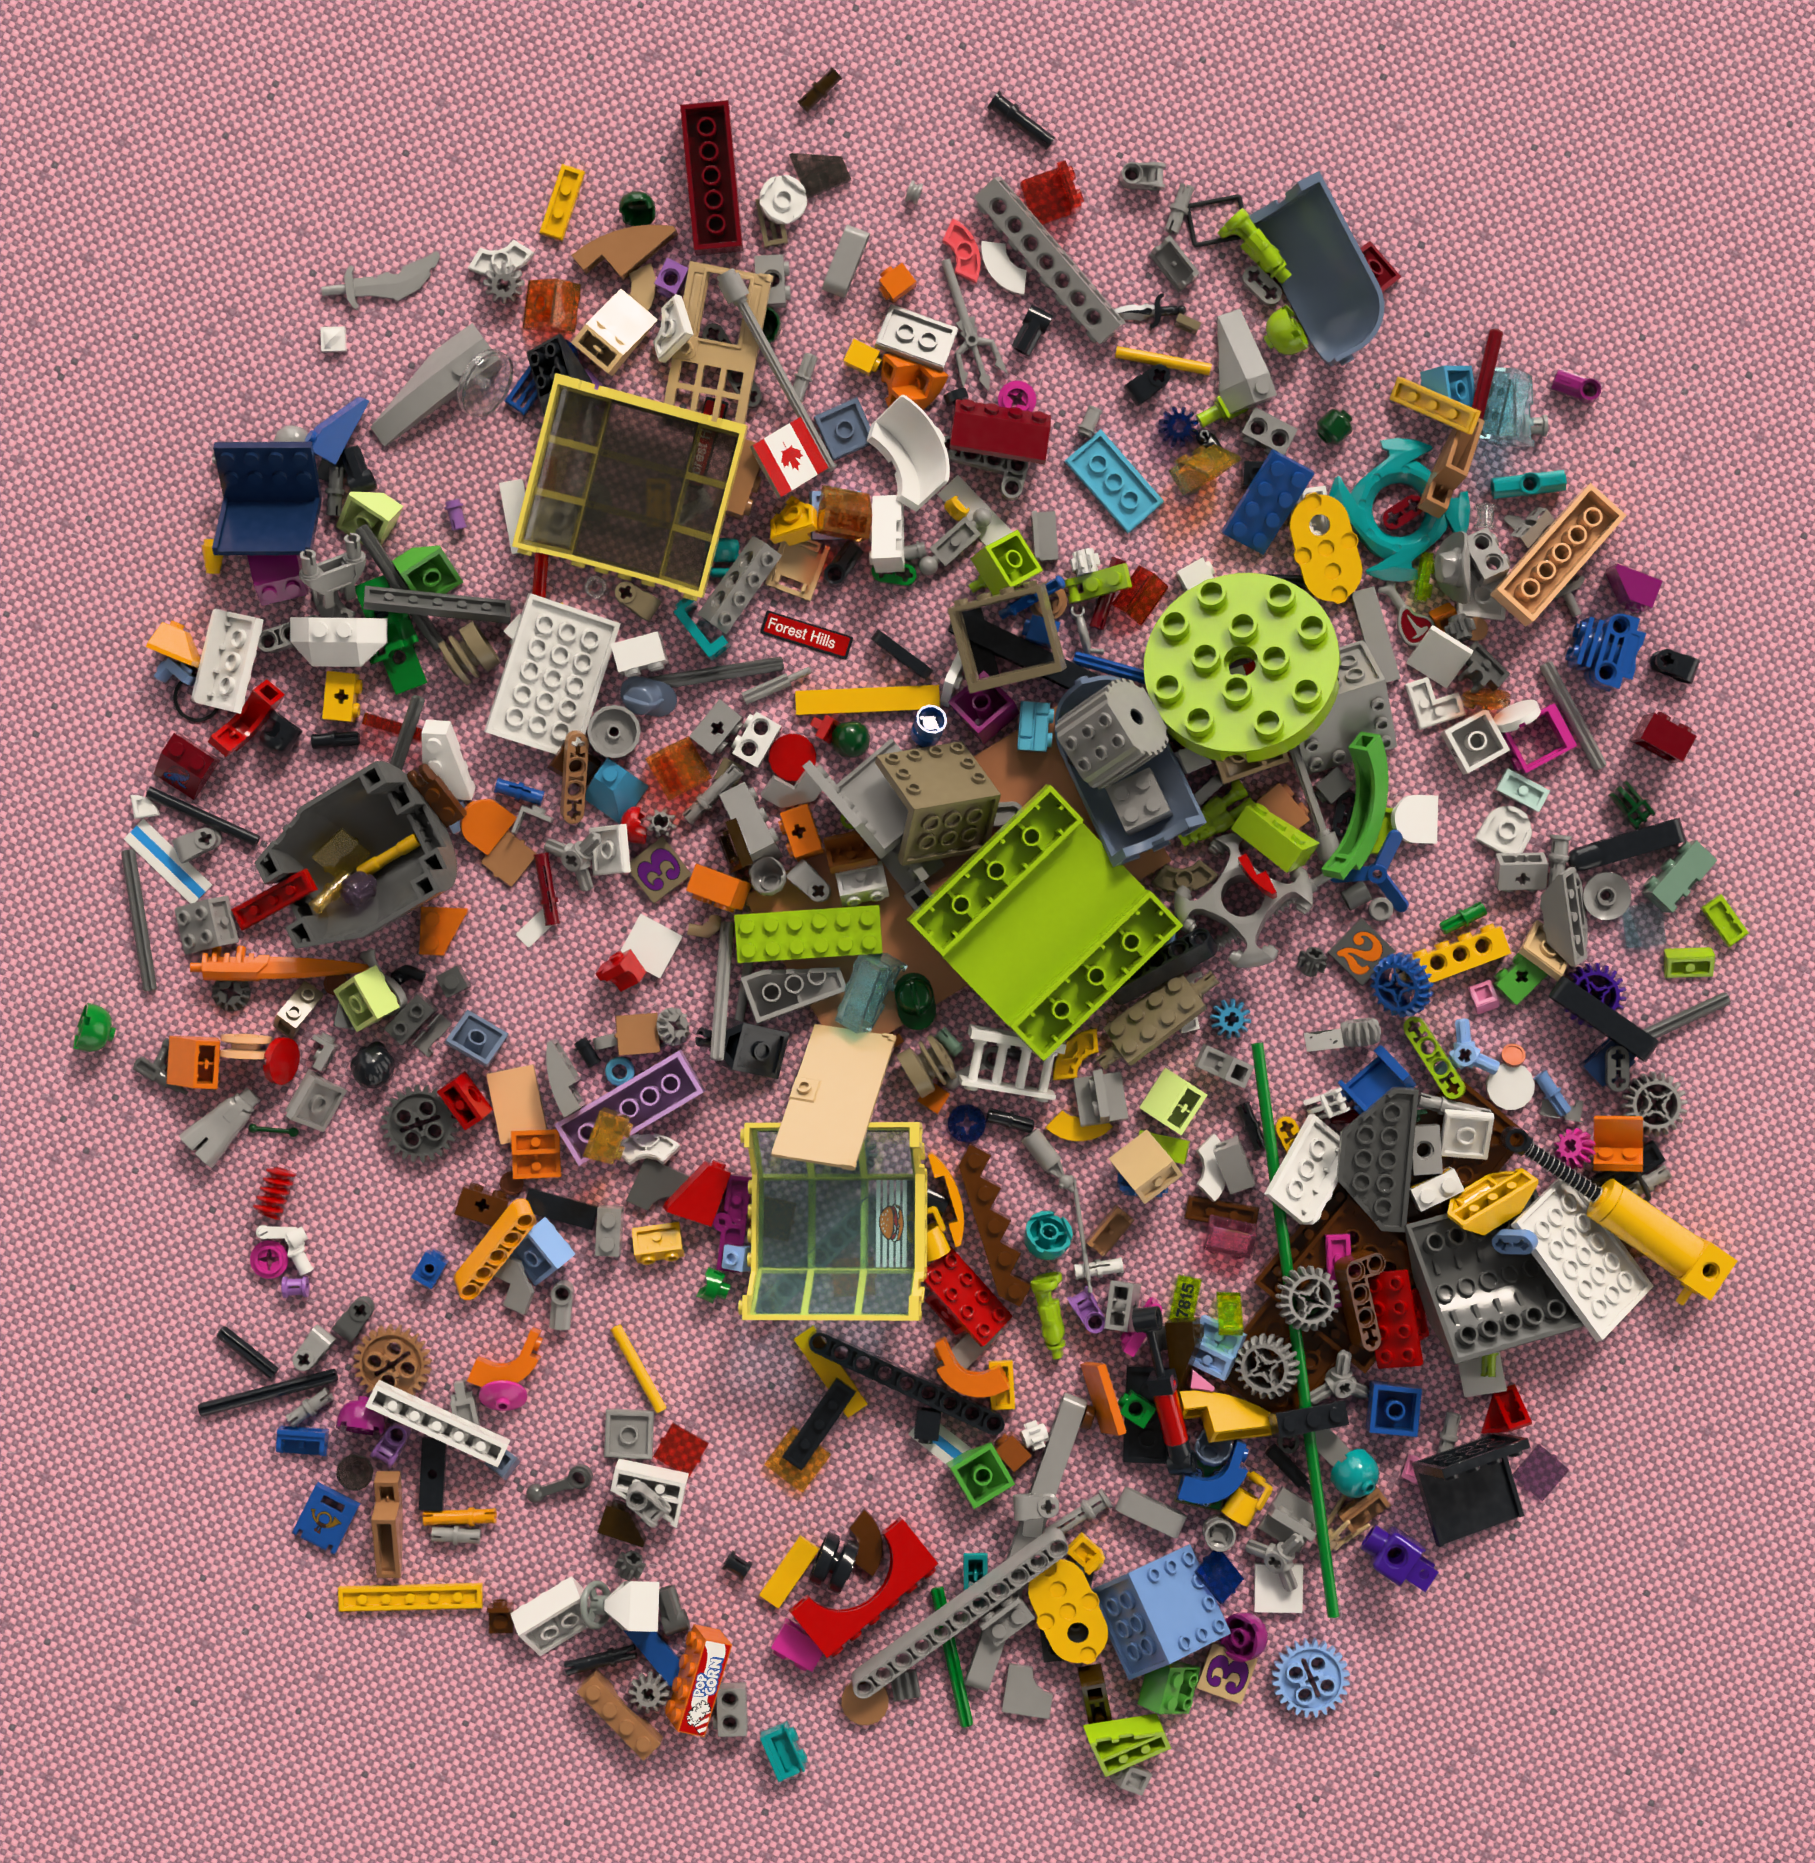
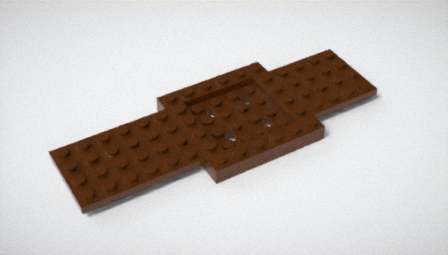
[1222,1074,1529,1413]

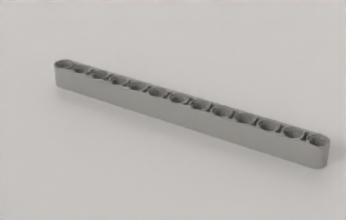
[964,1392,1087,1692]

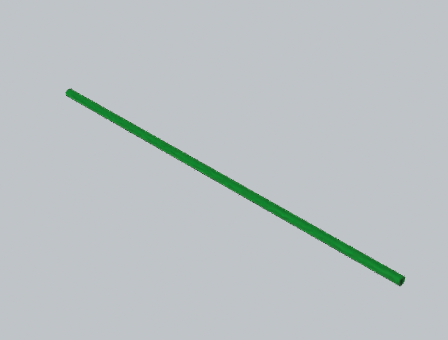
[1251,1042,1340,1618]

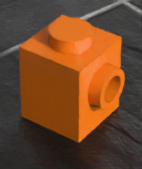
[878,263,917,303]

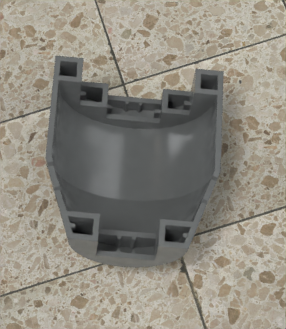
[254,761,457,949]

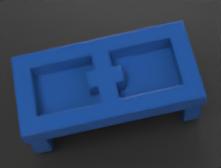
[276,1426,329,1456]

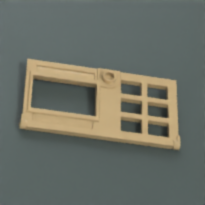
[663,261,773,424]

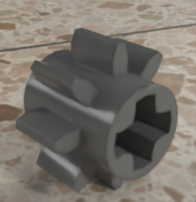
[1444,613,1476,642]
[1297,947,1327,977]
[614,1550,646,1581]

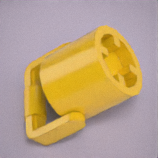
[907,1206,951,1262]
[1221,1471,1273,1527]

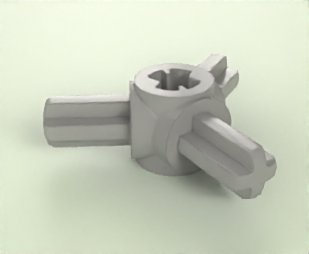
[544,832,602,891]
[1310,1350,1369,1405]
[1245,1533,1304,1592]

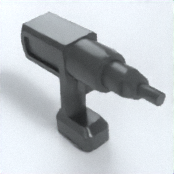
[133,1038,188,1095]

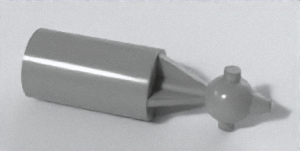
[1021,1128,1075,1192]

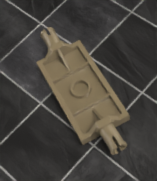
[1096,971,1220,1070]

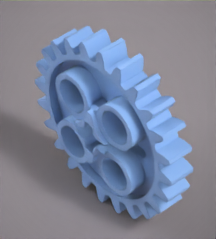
[1271,1638,1350,1718]

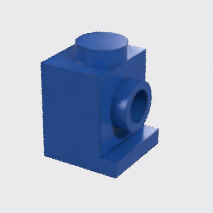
[411,1249,449,1289]

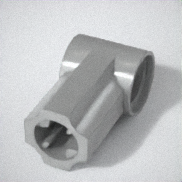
[549,1280,575,1330]

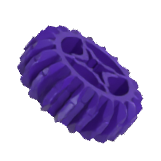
[1564,963,1626,1028]

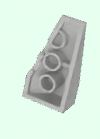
[740,967,848,1025]

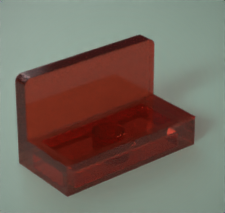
[1112,565,1168,625]

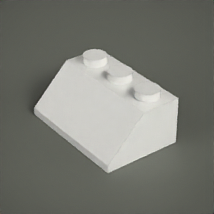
[510,1576,601,1656]

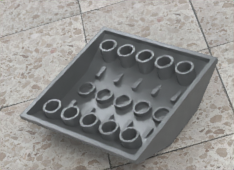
[1404,1189,1585,1365]

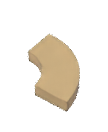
[629,263,656,312]

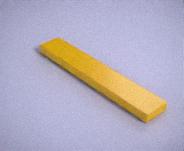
[795,685,940,715]
[338,1583,483,1612]

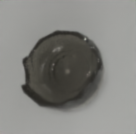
[336,1454,373,1491]

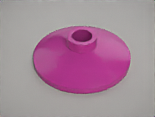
[479,1380,527,1411]

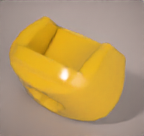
[944,496,970,522]

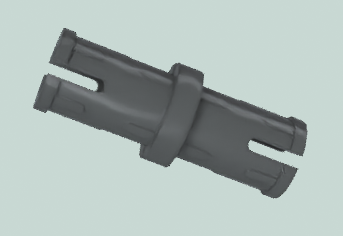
[325,467,345,516]

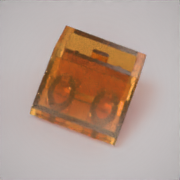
[815,485,872,542]
[645,736,712,802]

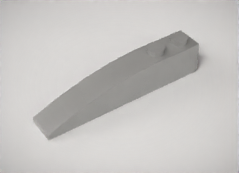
[370,323,501,447]

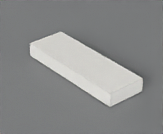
[499,479,535,555]

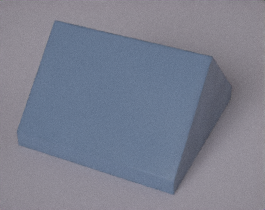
[444,1009,509,1067]

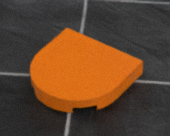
[460,799,517,855]

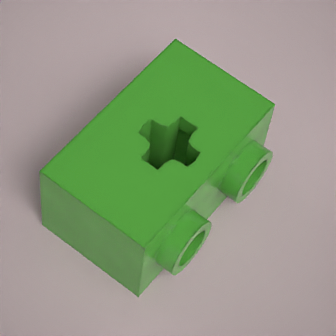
[1492,953,1548,1005]

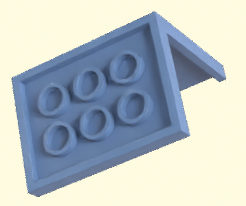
[1091,1544,1231,1680]

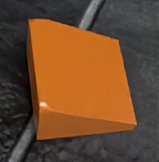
[1428,602,1457,632]
[917,1083,950,1114]

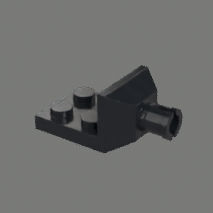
[695,1017,790,1079]

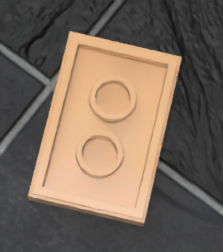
[486,1064,548,1144]

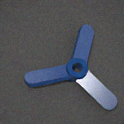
[1330,830,1409,912]

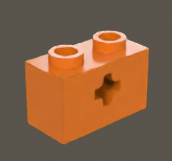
[778,804,825,862]

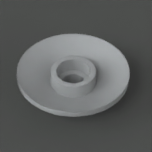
[1583,872,1631,920]

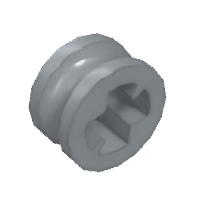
[905,180,923,205]

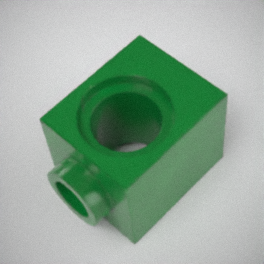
[1118,1390,1156,1429]

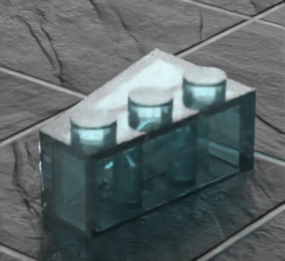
[1480,368,1534,447]
[835,953,908,1033]

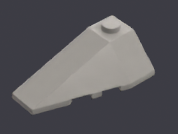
[1217,309,1277,414]

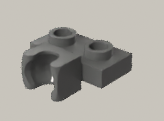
[1458,641,1510,694]

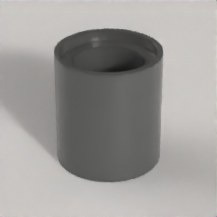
[1340,881,1372,911]

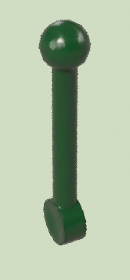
[248,1124,299,1137]

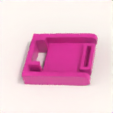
[1120,1297,1162,1357]

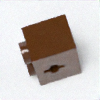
[454,1182,512,1227]

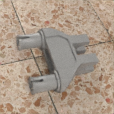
[299,533,366,609]

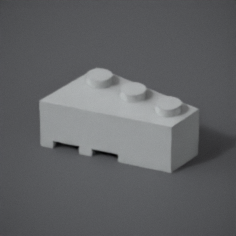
[719,782,783,862]

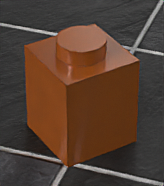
[994,1431,1032,1472]

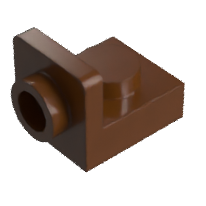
[487,1599,514,1634]

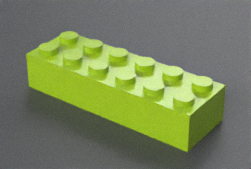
[734,905,883,963]

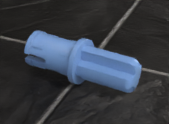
[1533,1070,1571,1117]

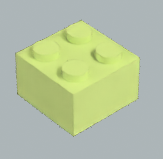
[333,965,400,1032]

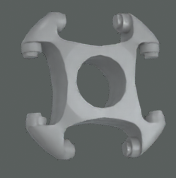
[1174,833,1313,968]

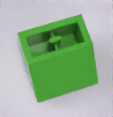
[1137,1661,1200,1714]

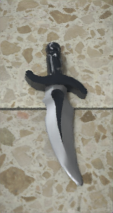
[1096,293,1186,329]

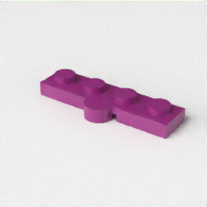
[713,1174,752,1273]

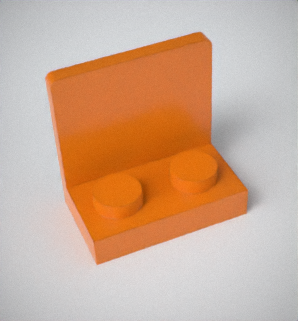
[1593,1116,1643,1172]

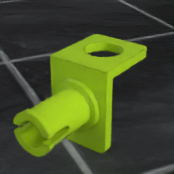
[1196,396,1249,428]

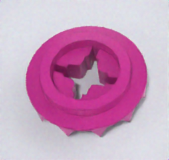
[998,381,1036,412]
[250,1240,289,1279]

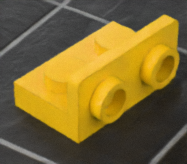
[632,1222,685,1265]

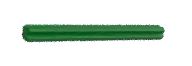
[931,1586,973,1728]

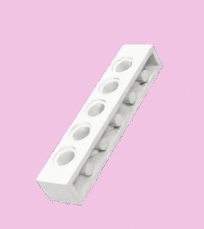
[365,1380,510,1467]

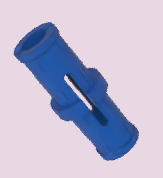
[494,777,545,806]

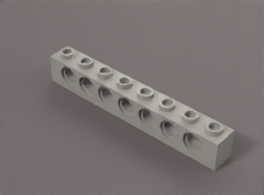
[974,176,1126,344]

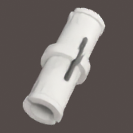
[1074,1257,1124,1280]

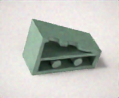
[1641,840,1717,913]

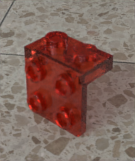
[1020,160,1084,225]

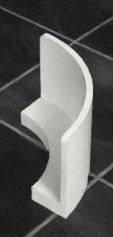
[867,395,950,512]

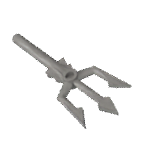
[941,259,1009,392]

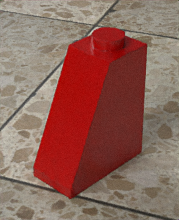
[663,1160,731,1227]

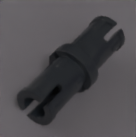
[1235,1101,1265,1151]

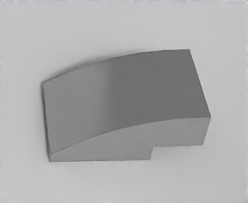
[546,1038,585,1117]

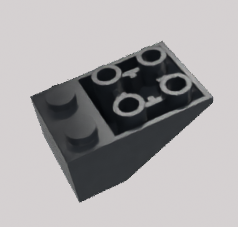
[526,334,598,421]

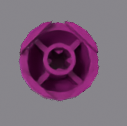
[336,1396,385,1435]
[1219,1612,1268,1662]

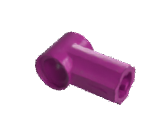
[1551,369,1601,404]

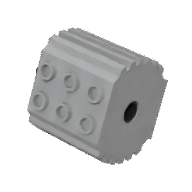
[1055,678,1169,789]

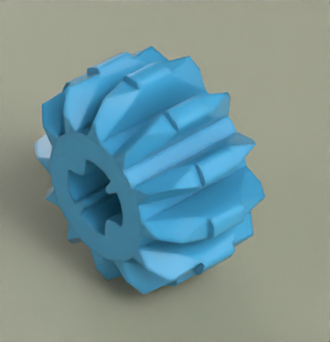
[1210,998,1251,1039]

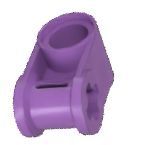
[1067,1286,1105,1333]
[370,1421,411,1469]

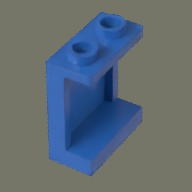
[1337,1044,1416,1115]

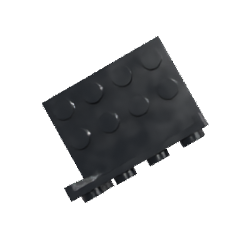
[1412,1433,1531,1547]

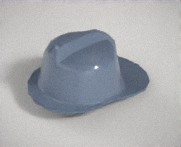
[620,676,677,717]

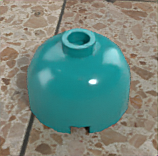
[1023,1211,1073,1260]
[1330,1449,1380,1498]

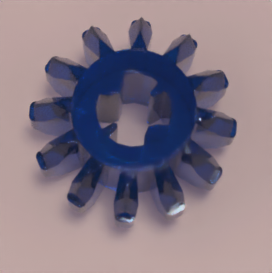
[1158,406,1199,448]

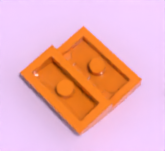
[511,1129,561,1179]

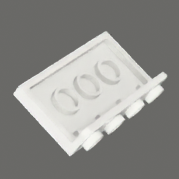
[191,609,264,714]
[1264,1114,1340,1225]

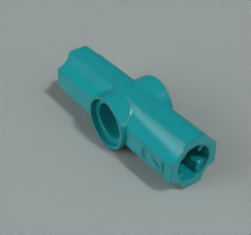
[1490,470,1567,499]

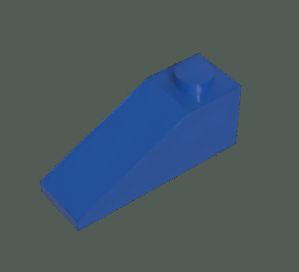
[305,397,369,465]

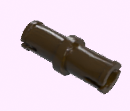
[797,67,842,113]

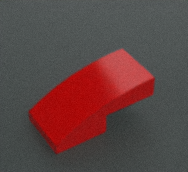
[1238,854,1277,899]

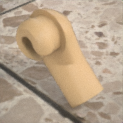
[687,915,721,938]

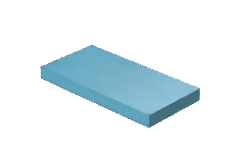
[1064,429,1164,534]

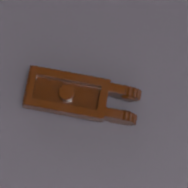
[407,763,467,828]

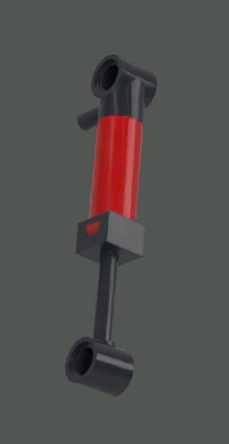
[1132,1306,1197,1476]

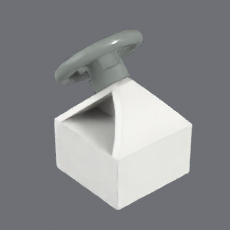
[580,1580,659,1632]

